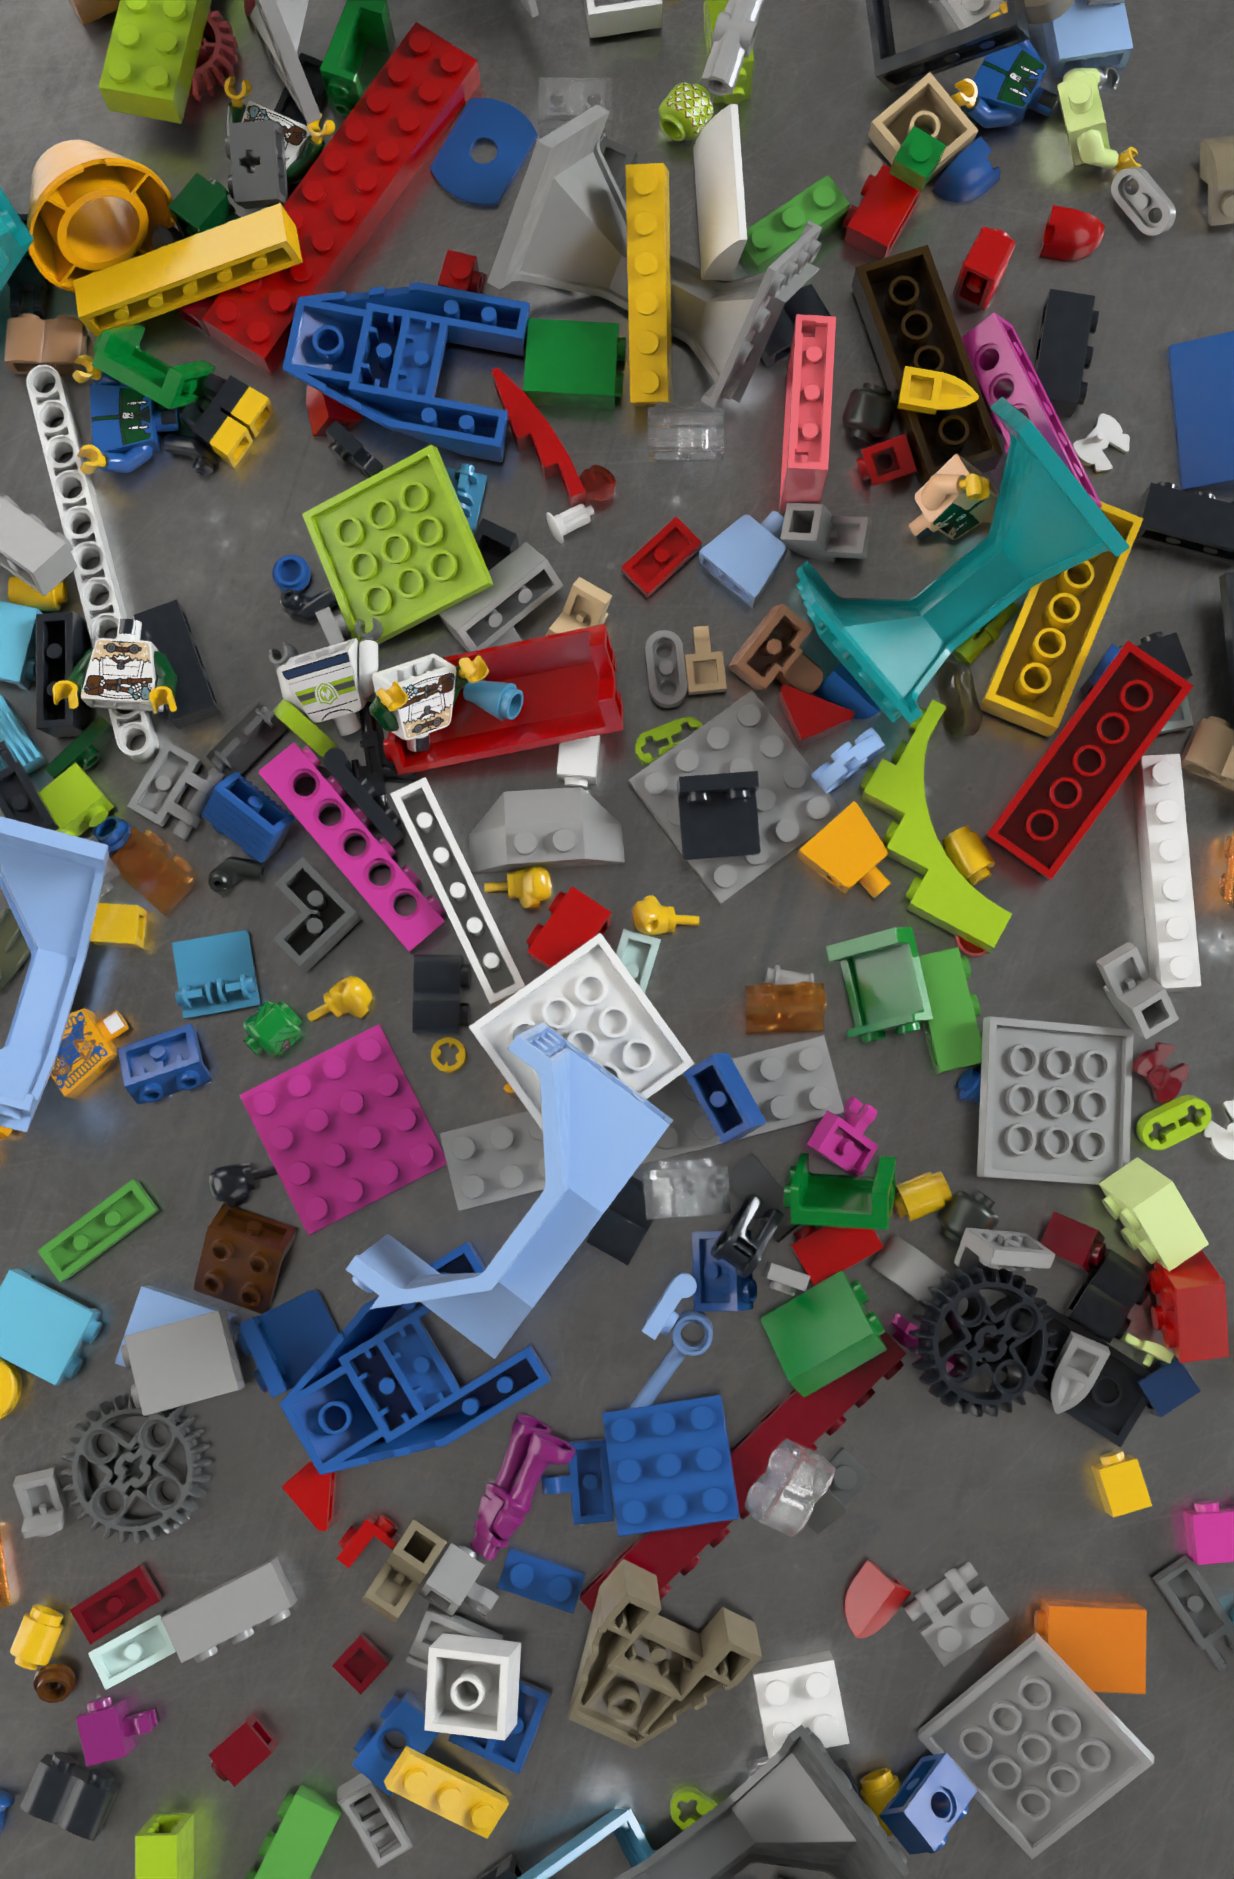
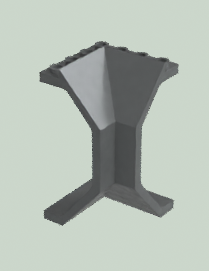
[613,1725,910,1879]

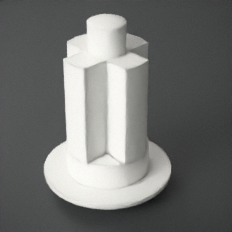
[546,503,594,544]

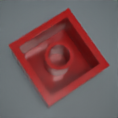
[526,886,612,971]
[1149,1250,1229,1363]

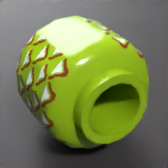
[658,82,714,141]

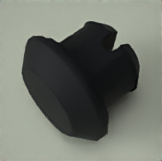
[151,225,184,250]

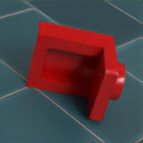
[336,1514,401,1568]

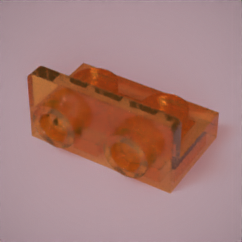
[107,826,197,916]
[745,981,827,1033]

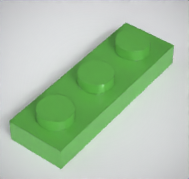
[37,1179,160,1283]

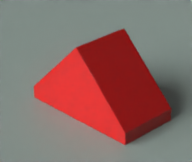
[778,684,855,748]
[282,1460,336,1531]

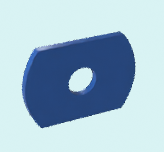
[430,98,538,207]

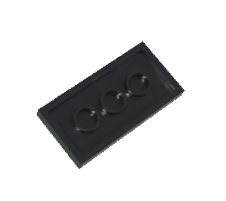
[1001,1304,1152,1448]

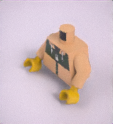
[909,453,998,542]

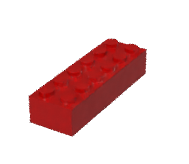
[986,640,1194,880]

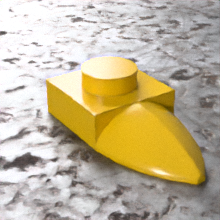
[897,366,979,415]

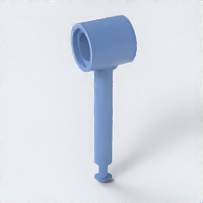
[629,1310,713,1409]

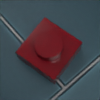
[332,1633,391,1695]

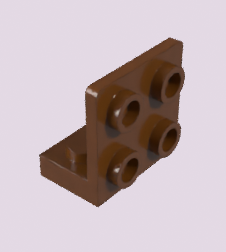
[193,1203,298,1314]

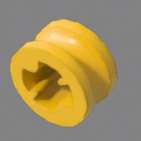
[431,1037,467,1073]

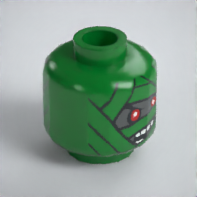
[243,1000,302,1058]

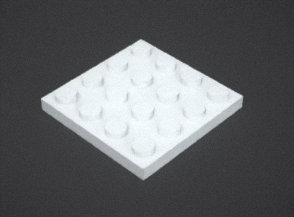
[469,933,695,1131]

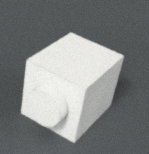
[557,735,600,789]

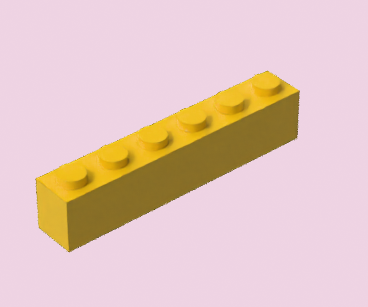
[625,163,673,406]
[73,203,303,338]

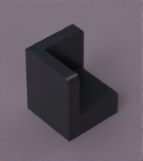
[474,518,519,571]

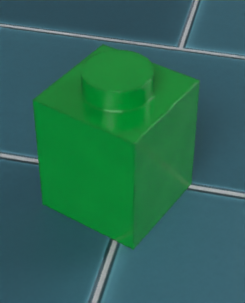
[889,126,947,192]

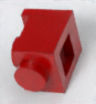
[438,249,487,294]
[856,434,917,486]

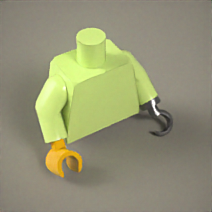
[1057,66,1141,173]

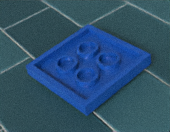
[602,1395,740,1537]

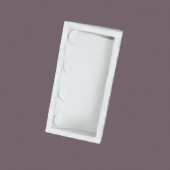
[693,104,747,281]

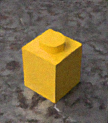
[90,903,147,949]
[1091,1450,1152,1518]

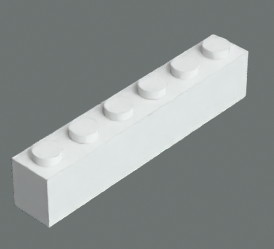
[1131,754,1201,992]
[390,777,525,1009]

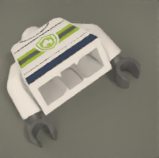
[268,618,383,736]

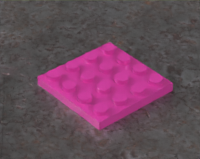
[239,1024,447,1235]

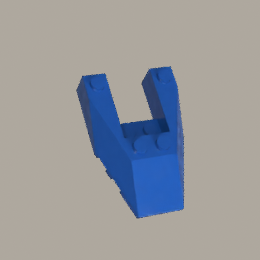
[283,282,531,462]
[279,1242,551,1475]

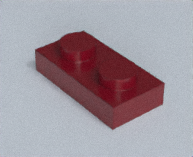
[70,1564,163,1645]

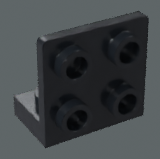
[677,771,761,860]

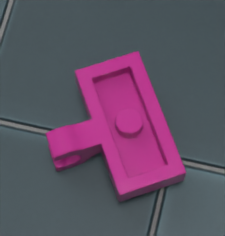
[807,1096,879,1176]

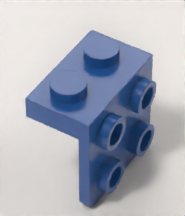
[237,1290,339,1398]

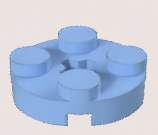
[811,727,886,794]

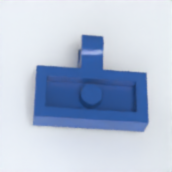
[541,1438,614,1525]

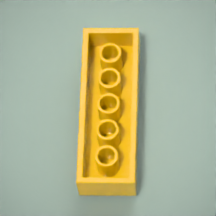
[978,501,1143,738]

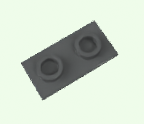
[206,702,287,777]

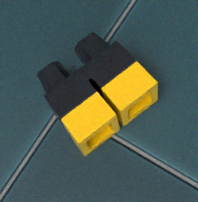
[180,373,275,468]

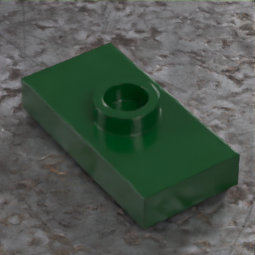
[45,716,115,779]

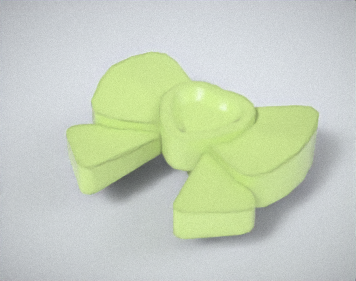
[1119,1333,1174,1367]

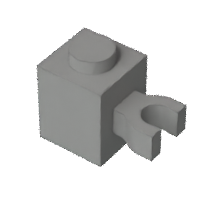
[418,1543,499,1618]

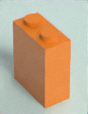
[1034,1599,1147,1694]

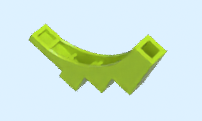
[859,699,1012,954]

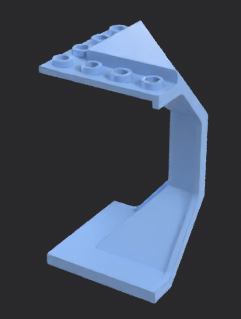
[0,816,109,1133]
[345,1022,673,1359]

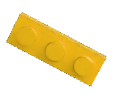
[384,1746,509,1839]

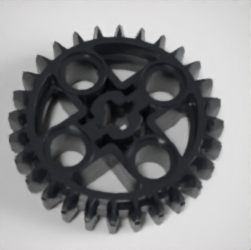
[908,1265,1058,1417]

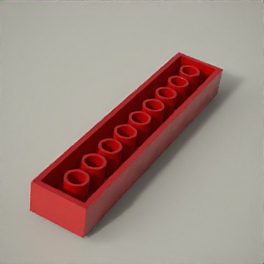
[202,22,481,376]

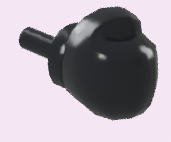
[209,1162,278,1207]

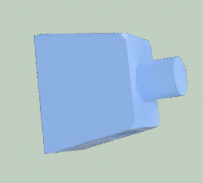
[698,511,787,608]

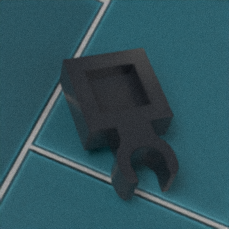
[325,420,384,478]

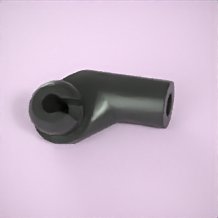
[208,856,265,893]

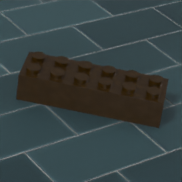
[852,245,1003,487]

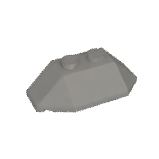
[469,787,625,874]

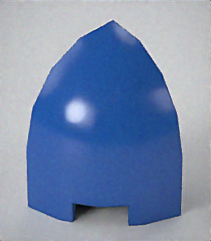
[932,136,1000,203]
[815,663,880,719]

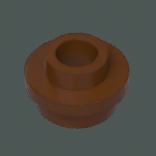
[33,1664,75,1703]

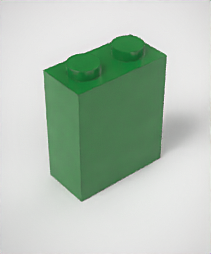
[523,318,626,410]
[760,1270,887,1398]

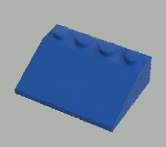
[1168,331,1234,492]

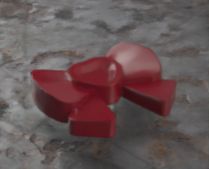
[1132,1042,1189,1103]

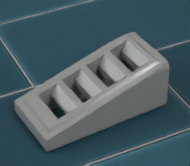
[337,1773,413,1868]

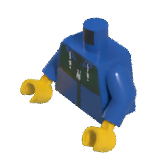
[951,2,1058,128]
[72,355,181,475]

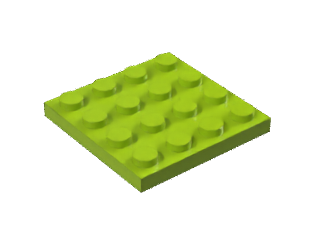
[302,444,494,644]

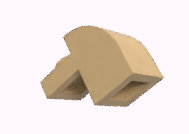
[546,577,612,636]

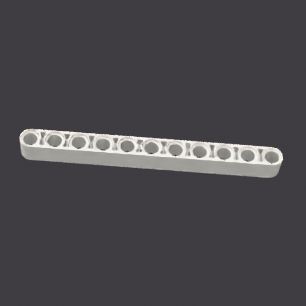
[26,365,159,763]

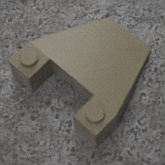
[568,1559,762,1749]

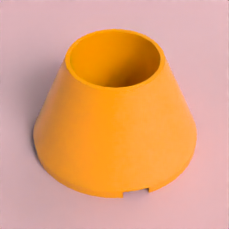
[27,140,175,293]

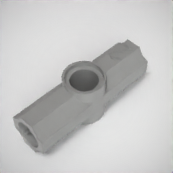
[701,0,765,96]

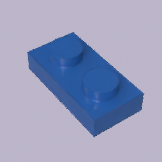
[497,1547,586,1614]

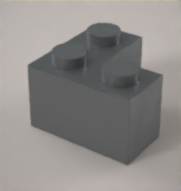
[273,857,362,972]

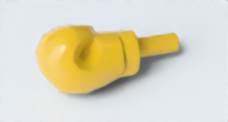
[484,866,551,909]
[632,895,699,936]
[307,976,373,1022]

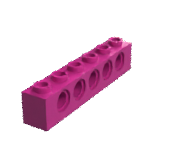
[961,312,1102,508]
[258,742,446,953]

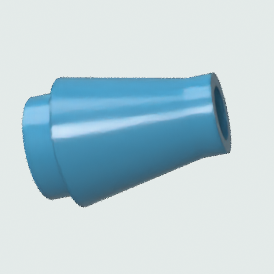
[463,680,524,721]

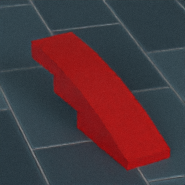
[491,367,586,508]

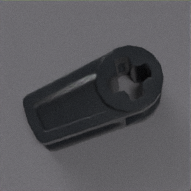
[710,1193,784,1278]

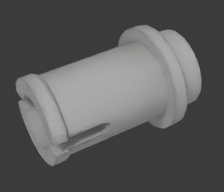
[764,965,814,998]

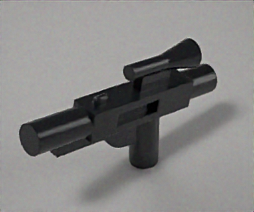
[351,702,416,810]

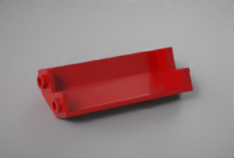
[375,624,624,775]

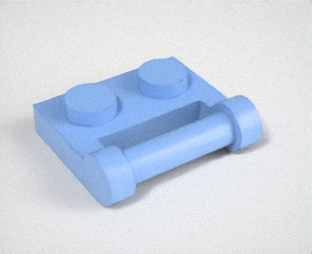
[641,1272,697,1340]

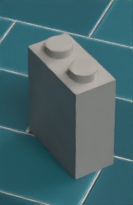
[121,1309,245,1416]

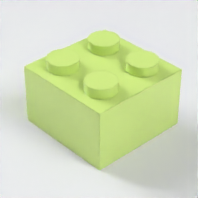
[1099,1157,1209,1272]

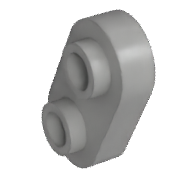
[1111,167,1176,236]
[645,630,688,708]

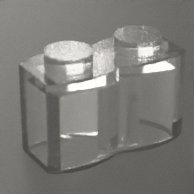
[745,1439,836,1537]

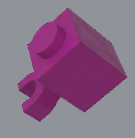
[76,1696,158,1767]

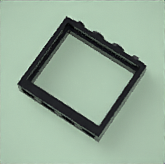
[866,0,1030,91]

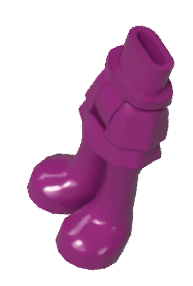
[470,1414,576,1561]

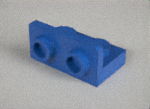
[117,1023,211,1104]
[692,1230,757,1311]

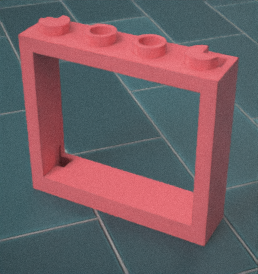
[779,314,836,514]

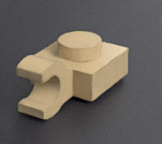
[684,625,727,695]

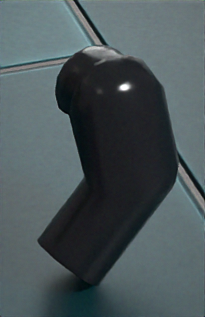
[164,434,217,477]
[280,587,338,621]

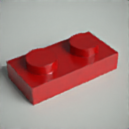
[621,516,702,598]

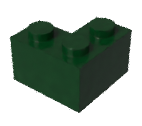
[168,173,241,239]

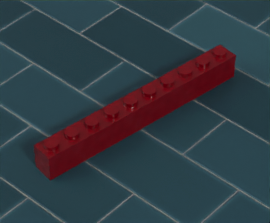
[580,1332,907,1614]

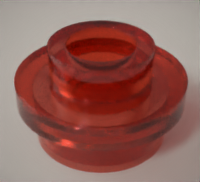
[579,465,616,501]

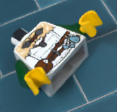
[224,76,335,187]
[52,619,177,714]
[369,653,489,752]

